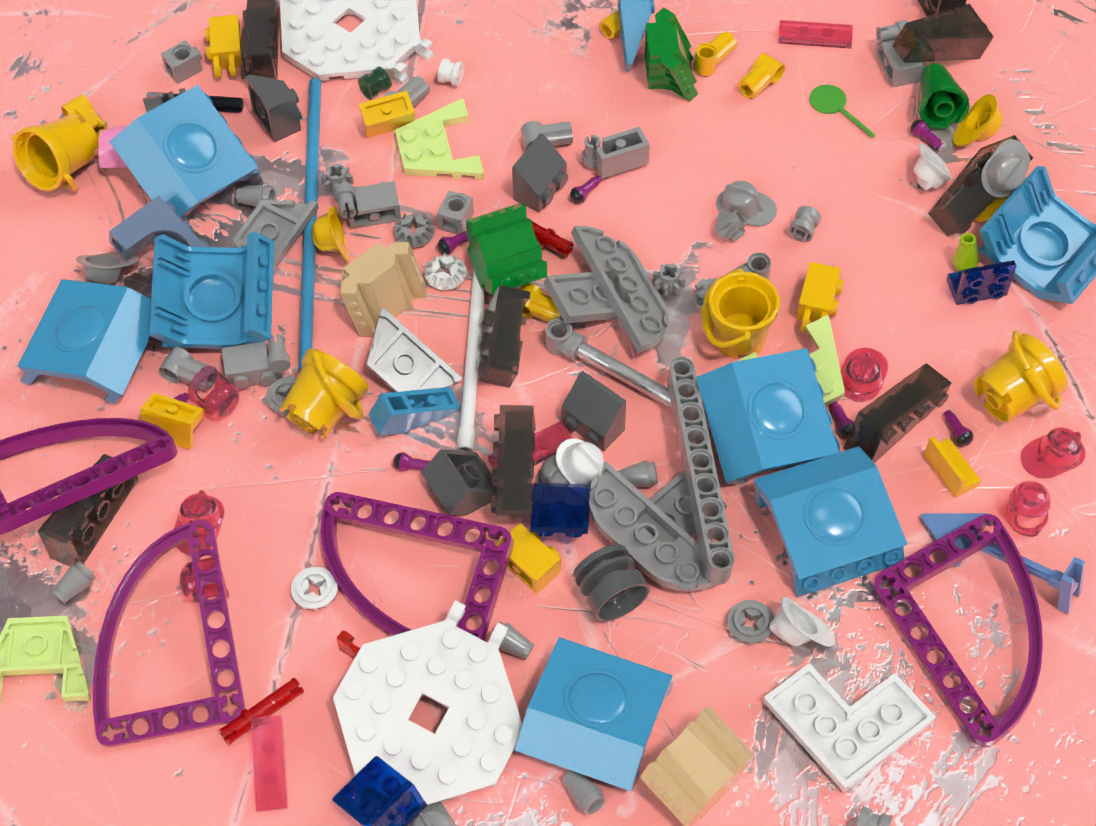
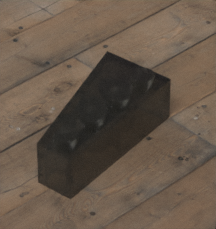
[241,0,279,79]
[892,3,994,63]
[928,135,1033,237]
[843,363,952,463]
[491,405,536,523]
[37,454,139,566]

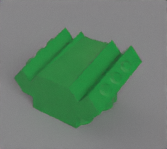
[644,7,698,102]
[466,203,547,295]

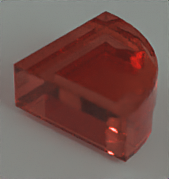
[336,630,361,659]

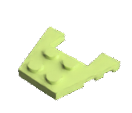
[395,99,484,180]
[738,315,845,407]
[0,615,91,705]

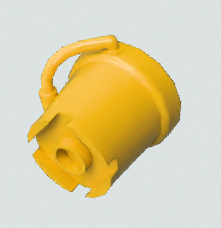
[11,114,99,191]
[701,268,780,359]
[973,330,1068,423]
[279,348,368,439]

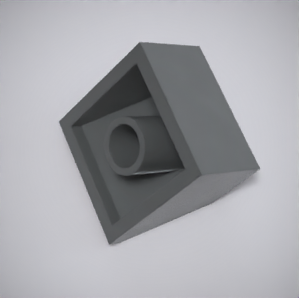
[245,75,302,142]
[512,133,568,213]
[561,370,626,452]
[421,450,505,515]

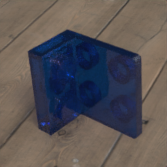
[946,260,1017,305]
[530,483,590,538]
[332,756,427,826]

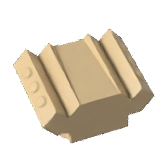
[340,242,427,337]
[640,706,755,826]

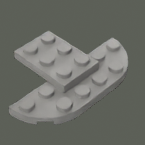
[544,226,669,353]
[589,461,727,591]

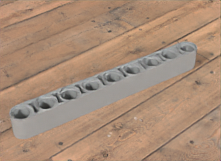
[667,356,735,585]

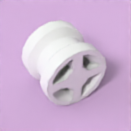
[438,58,465,87]

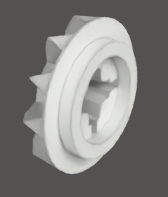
[424,252,466,290]
[291,567,338,611]

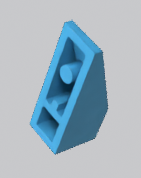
[617,0,655,72]
[368,387,461,436]

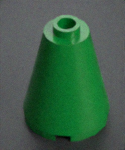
[918,63,970,129]

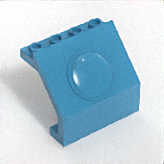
[109,85,260,221]
[978,166,1096,304]
[149,231,274,349]
[17,279,151,404]
[696,348,840,485]
[753,446,908,597]
[515,637,674,791]

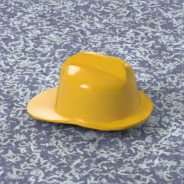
[953,94,1003,146]
[312,206,350,262]

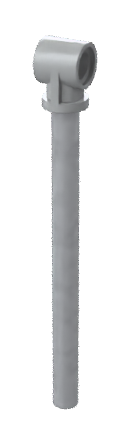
[545,318,711,430]

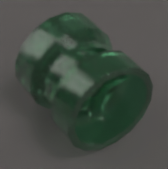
[357,66,392,100]

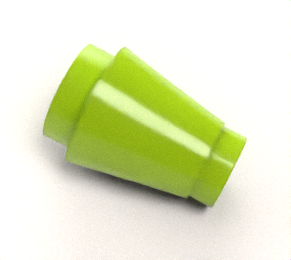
[952,233,979,273]

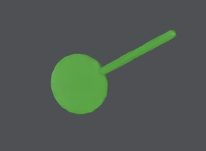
[809,84,876,138]

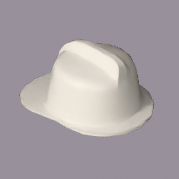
[913,143,955,190]
[556,438,604,500]
[769,597,836,647]

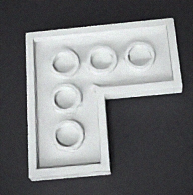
[763,663,936,792]

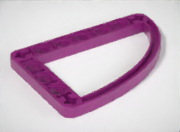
[0,418,178,535]
[320,492,514,641]
[874,514,1043,747]
[93,520,246,747]

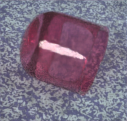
[188,366,240,419]
[1005,480,1051,537]
[179,557,230,603]

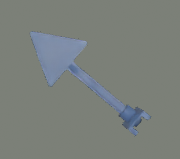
[920,513,1085,615]

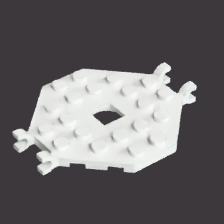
[269,0,434,84]
[333,600,522,826]

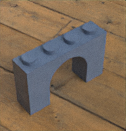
[109,196,210,261]

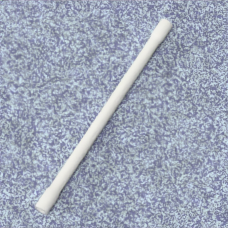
[457,271,485,452]

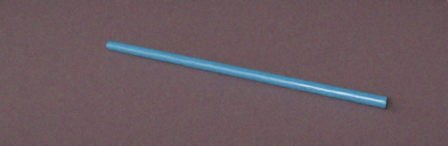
[298,78,322,372]

